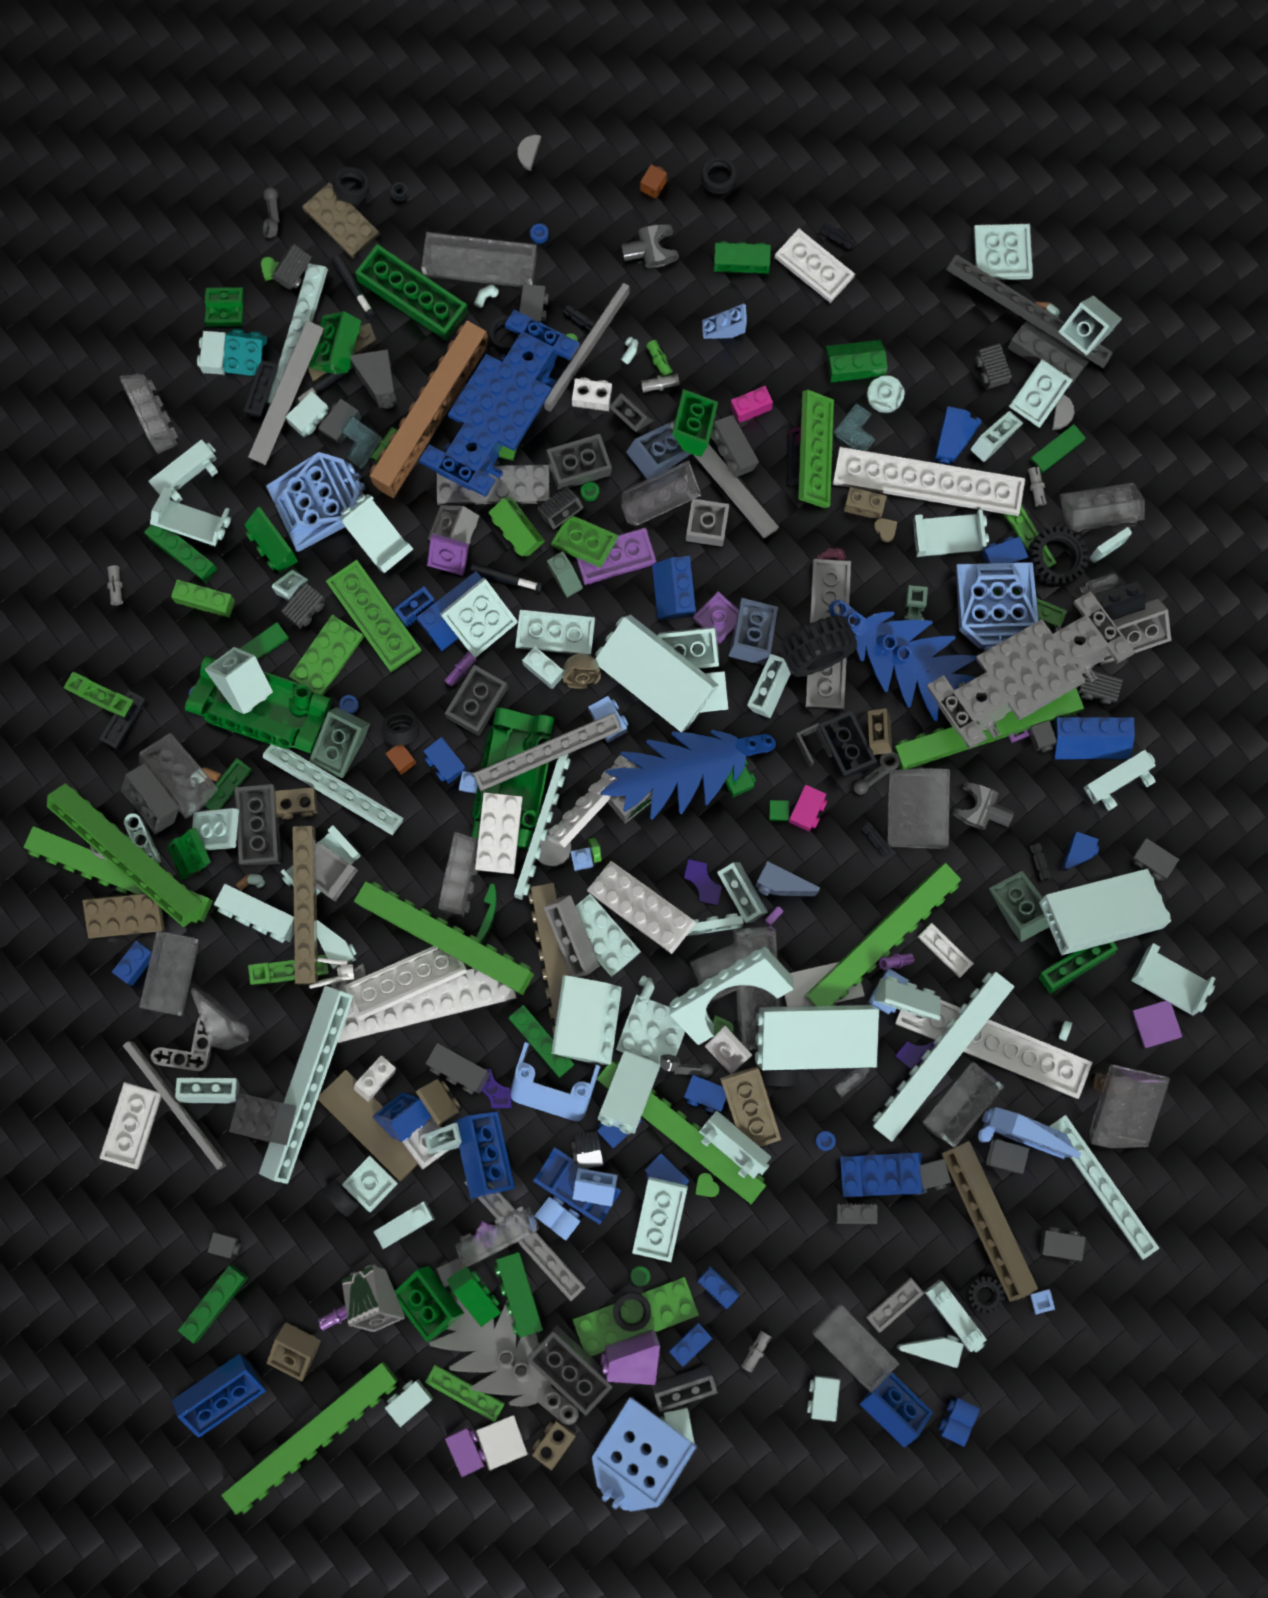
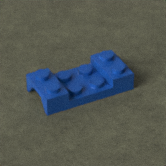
[533,1147,621,1225]
[840,1153,925,1197]

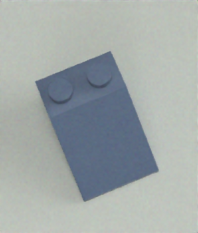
[626,421,691,481]
[728,598,778,666]
[755,861,820,896]

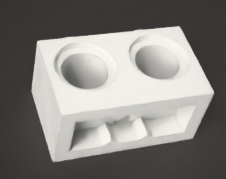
[572,378,612,411]
[354,1056,396,1102]

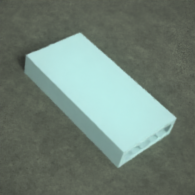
[595,615,719,732]
[1039,869,1171,955]
[755,1005,879,1070]

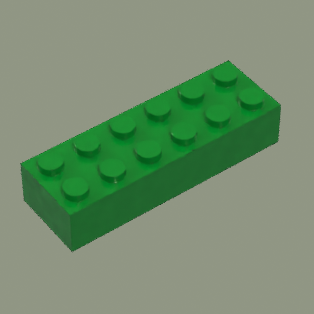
[355,244,468,341]

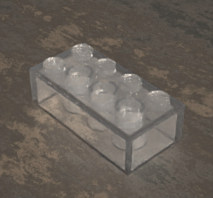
[139,931,200,1017]
[811,1304,899,1393]

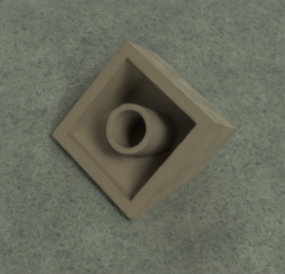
[416,1079,461,1126]
[267,1323,321,1381]

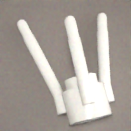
[309,958,354,988]

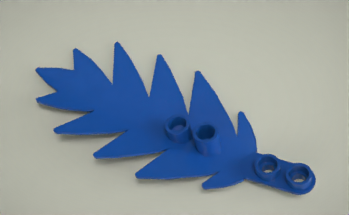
[829,600,982,721]
[600,730,776,819]

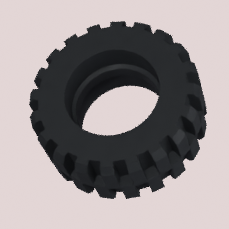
[780,615,857,677]

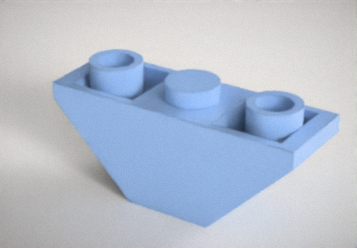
[702,304,747,339]

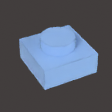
[459,771,478,794]
[571,847,593,871]
[1029,1289,1055,1314]

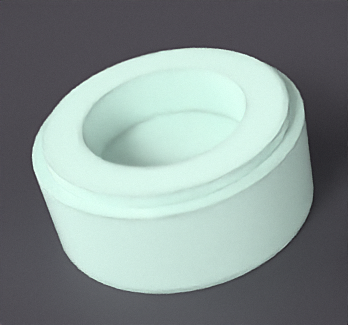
[1059,1021,1072,1041]

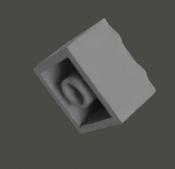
[686,499,729,547]

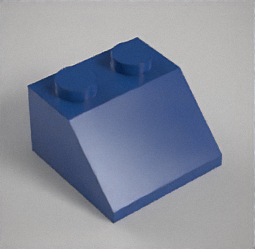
[372,1092,431,1142]

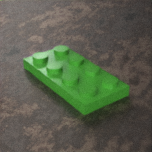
[289,615,364,695]

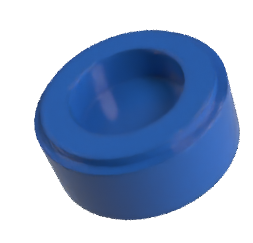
[530,224,549,243]
[339,695,359,714]
[815,1131,836,1151]

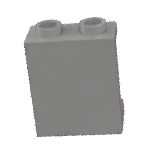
[316,842,358,902]

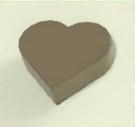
[874,518,897,542]

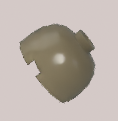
[562,653,601,689]

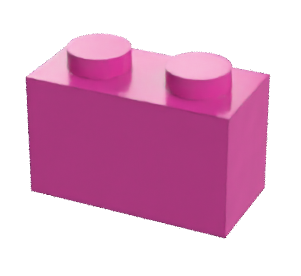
[730,386,773,424]
[789,785,827,831]

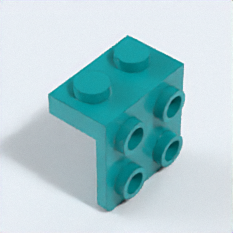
[224,329,267,376]

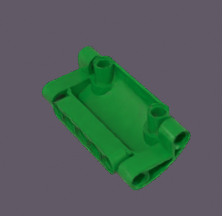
[185,656,332,754]
[471,708,554,849]

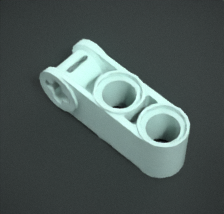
[124,813,162,863]

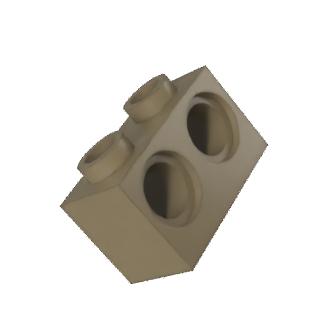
[844,487,887,520]
[275,788,318,819]
[532,1420,576,1470]

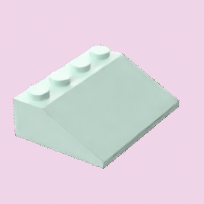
[552,975,622,1065]

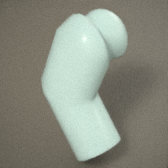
[474,285,499,308]
[621,337,638,364]
[639,976,654,1002]

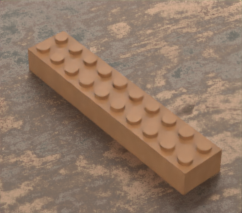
[370,321,489,498]

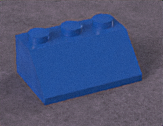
[652,556,696,620]
[860,1369,933,1447]

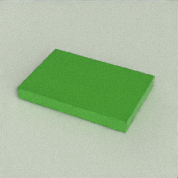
[551,516,619,568]

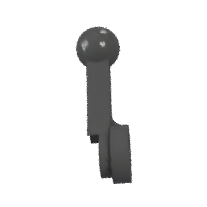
[263,187,279,238]
[853,752,900,795]
[660,1054,714,1079]

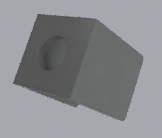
[795,723,832,767]
[986,1140,1029,1174]

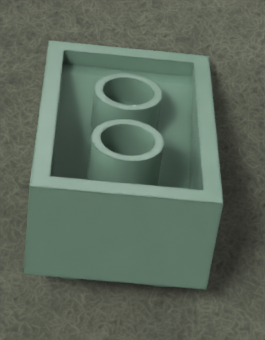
[309,707,370,778]
[989,871,1049,942]

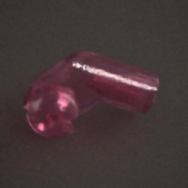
[817,547,846,561]

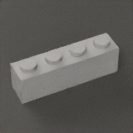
[543,895,600,977]

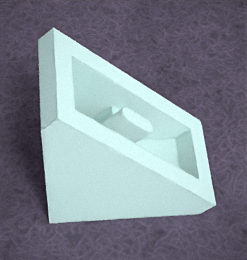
[272,570,308,602]
[424,1123,462,1154]

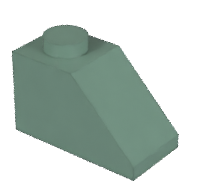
[547,551,583,598]

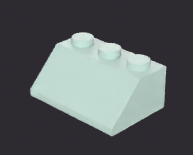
[658,626,719,668]
[874,976,941,1020]

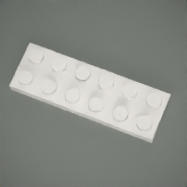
[546,755,639,848]
[587,861,696,954]
[344,946,467,1020]

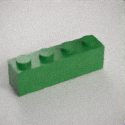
[144,525,218,584]
[1039,942,1118,994]
[509,1005,575,1078]
[494,1252,543,1338]
[178,1265,248,1343]

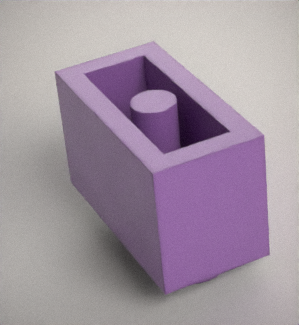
[445,1426,485,1477]

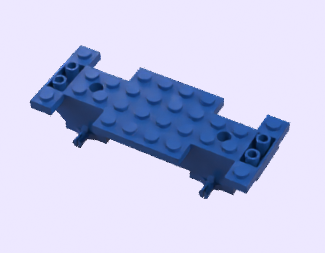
[419,309,579,497]

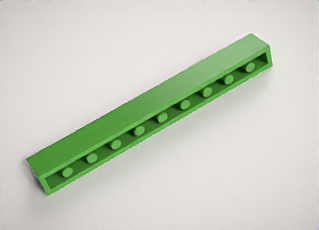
[894,688,1084,771]
[47,783,203,927]
[23,826,213,923]
[804,863,961,1006]
[354,881,534,995]
[597,1061,766,1204]
[222,1361,398,1515]

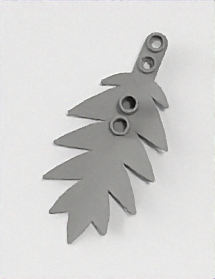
[429,1282,579,1425]

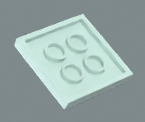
[974,224,1033,280]
[440,578,518,658]
[616,995,685,1067]

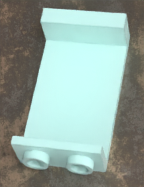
[150,487,231,546]
[339,494,413,573]
[913,510,989,557]
[281,825,361,896]
[1131,943,1216,1016]
[598,1051,661,1134]

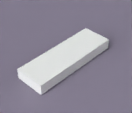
[918,923,974,978]

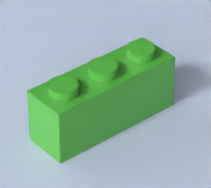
[488,498,545,556]
[171,580,235,618]

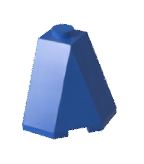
[934,407,982,465]

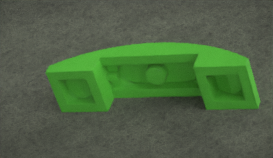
[64,672,133,717]
[248,954,329,985]

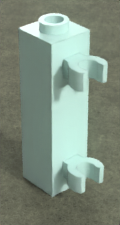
[149,439,218,503]
[1084,750,1156,811]
[699,1111,771,1179]
[924,1280,987,1352]

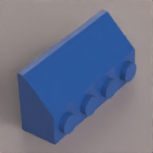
[416,571,482,651]
[1053,717,1135,760]
[454,1111,515,1199]
[172,1354,266,1438]

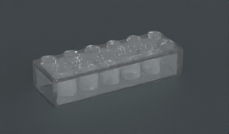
[422,232,537,287]
[733,926,780,1050]

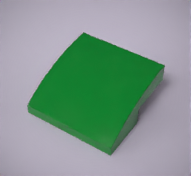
[205,288,244,327]
[167,828,211,880]

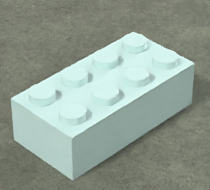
[214,884,294,943]

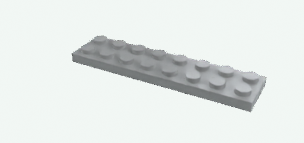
[805,559,851,710]

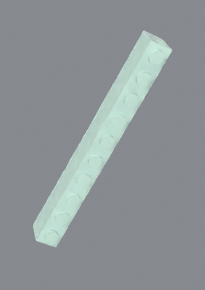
[872,972,1015,1141]
[259,986,354,1184]

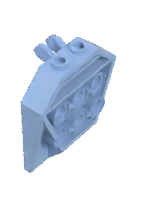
[266,452,366,552]
[956,563,1038,651]
[978,1107,1081,1159]
[592,1397,697,1511]

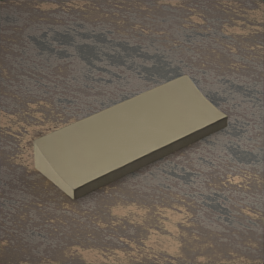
[318,1070,418,1181]

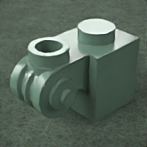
[904,585,928,620]

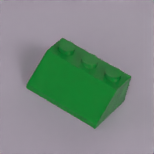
[309,311,361,374]
[825,340,888,382]
[672,389,718,457]
[244,507,298,574]
[395,1266,464,1342]

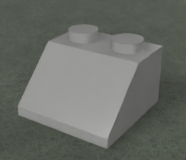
[428,505,479,544]

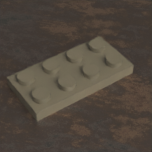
[302,183,380,259]
[82,893,165,938]
[720,1066,781,1147]

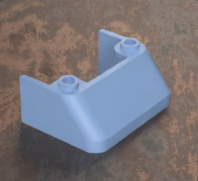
[510,1042,601,1121]

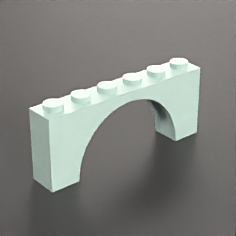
[669,946,794,1045]

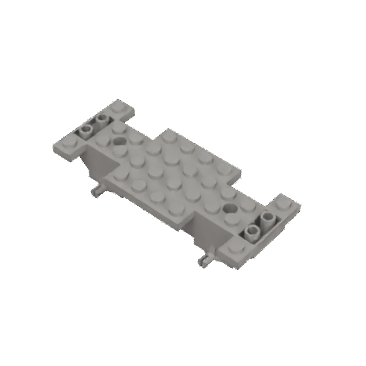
[927,591,1135,749]

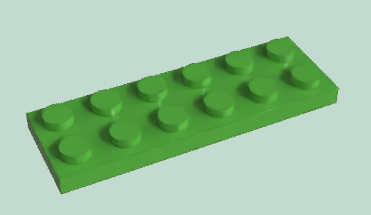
[799,390,834,508]
[326,560,422,672]
[573,1277,699,1356]

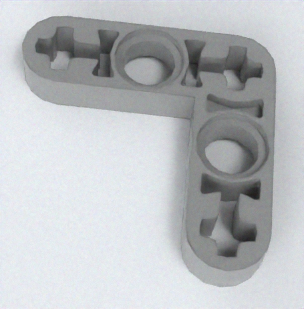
[151,1015,216,1071]

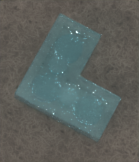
[834,403,875,451]
[340,416,382,469]

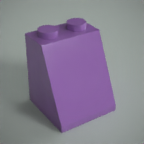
[600,1330,660,1385]

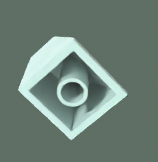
[1059,296,1121,355]
[205,647,273,714]

